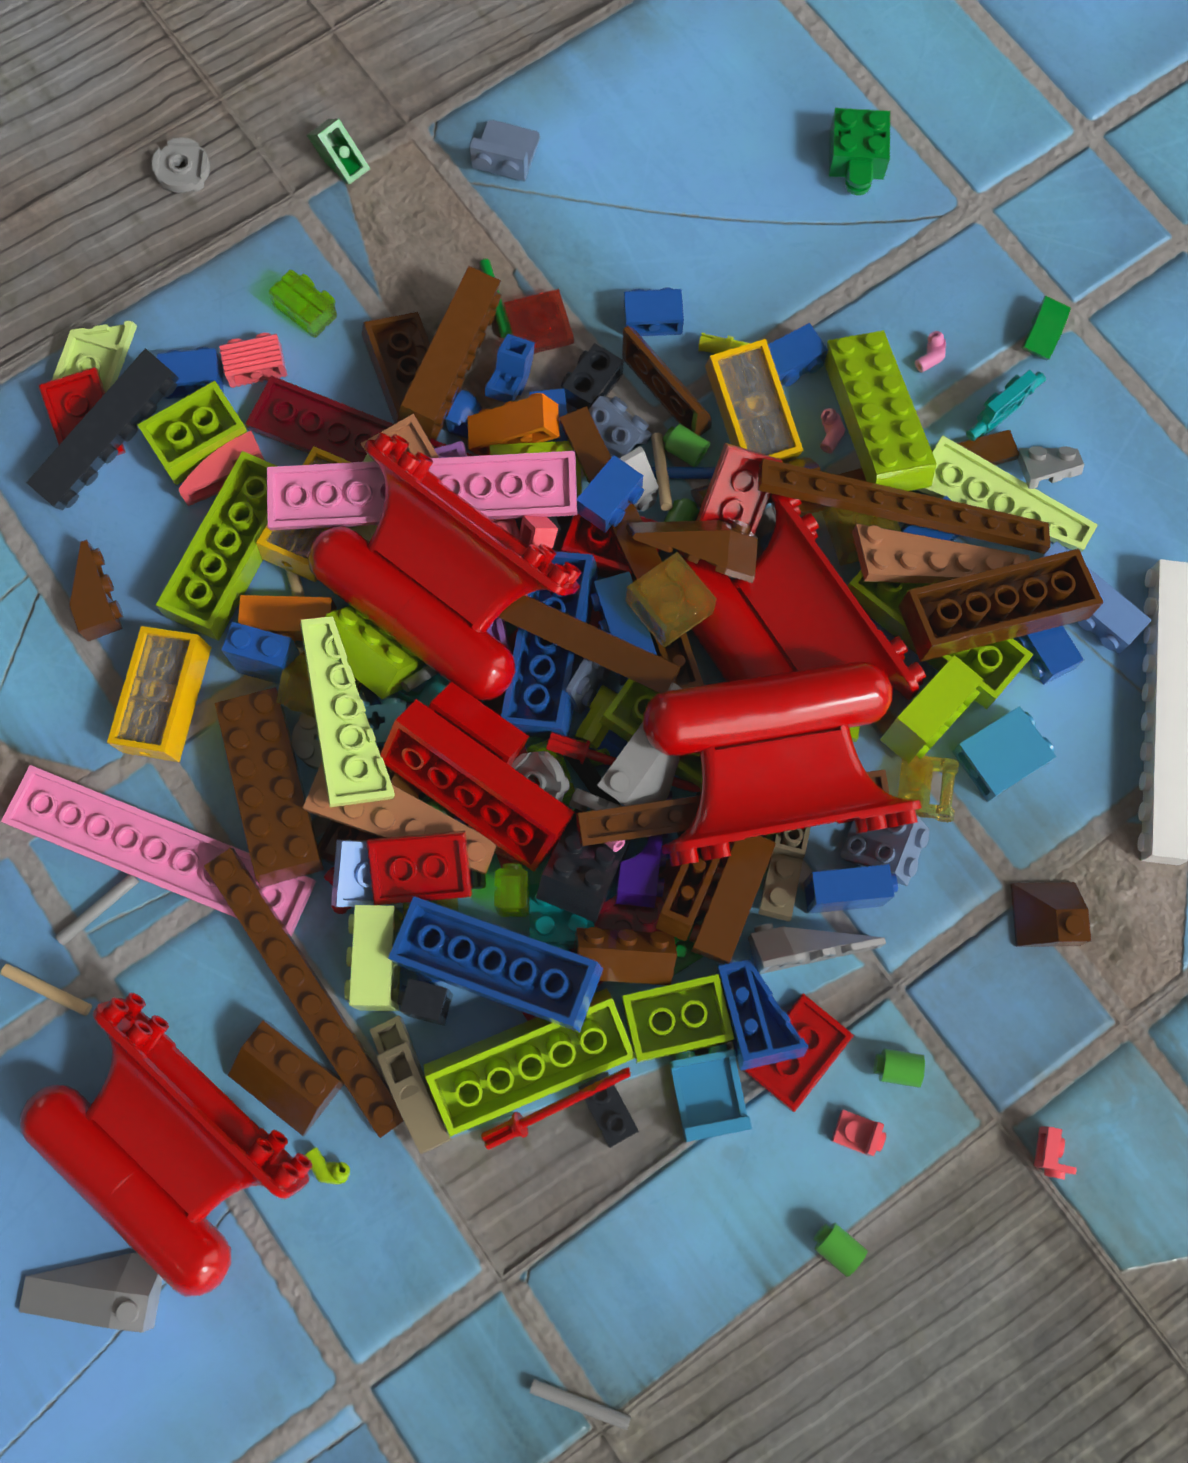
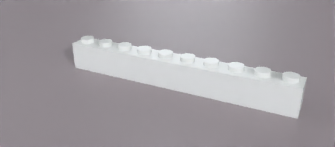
[1137,559,1188,865]

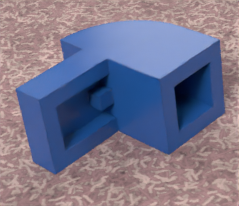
[485,334,535,403]

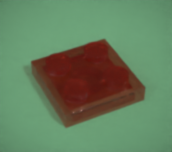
[504,289,574,354]

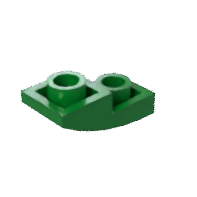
[1021,296,1071,360]

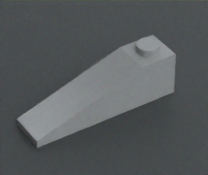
[597,683,682,806]
[748,924,886,974]
[18,1253,163,1333]

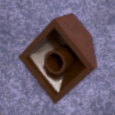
[1011,882,1091,947]

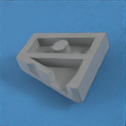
[1017,446,1084,489]

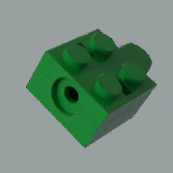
[829,108,891,195]

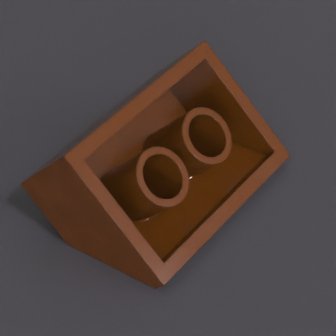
[228,1020,344,1136]

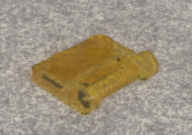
[898,756,959,822]

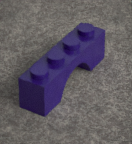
[616,791,672,908]

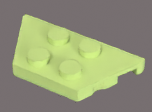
[52,321,137,392]

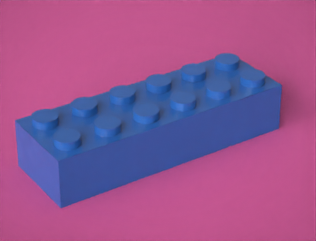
[501,551,599,739]
[388,896,603,1033]

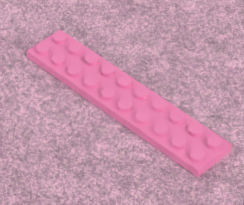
[267,451,577,530]
[1,765,316,936]

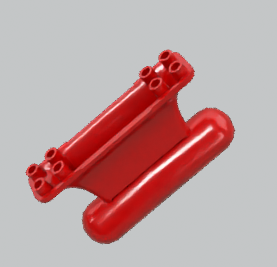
[308,432,581,700]
[668,494,926,700]
[643,661,922,867]
[20,993,312,1297]

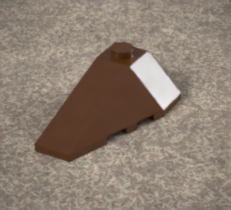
[626,520,758,583]

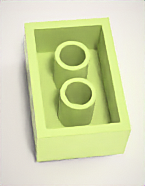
[344,905,403,1011]

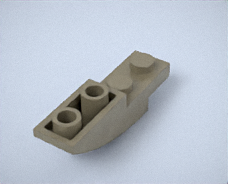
[758,827,811,922]
[369,1015,452,1154]

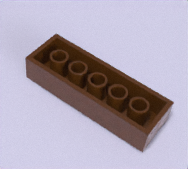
[397,266,502,441]
[898,548,1104,662]
[215,687,324,887]

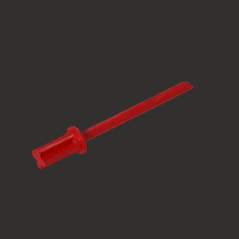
[546,732,701,792]
[481,1067,631,1150]

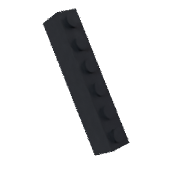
[26,348,179,511]

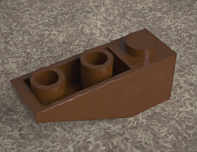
[70,539,123,642]

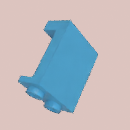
[952,706,1057,802]
[669,1044,752,1142]

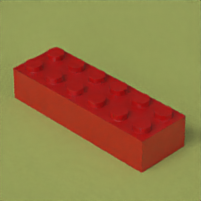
[380,699,575,872]

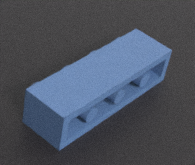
[1041,541,1152,654]

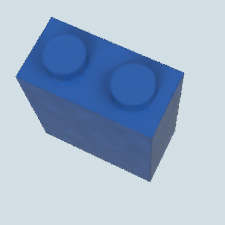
[221,622,306,689]
[803,864,898,914]

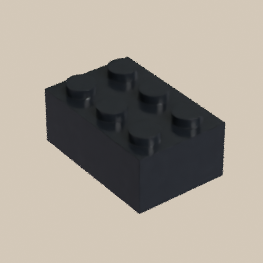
[536,808,631,923]

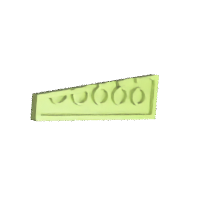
[917,435,1098,552]
[300,616,395,808]

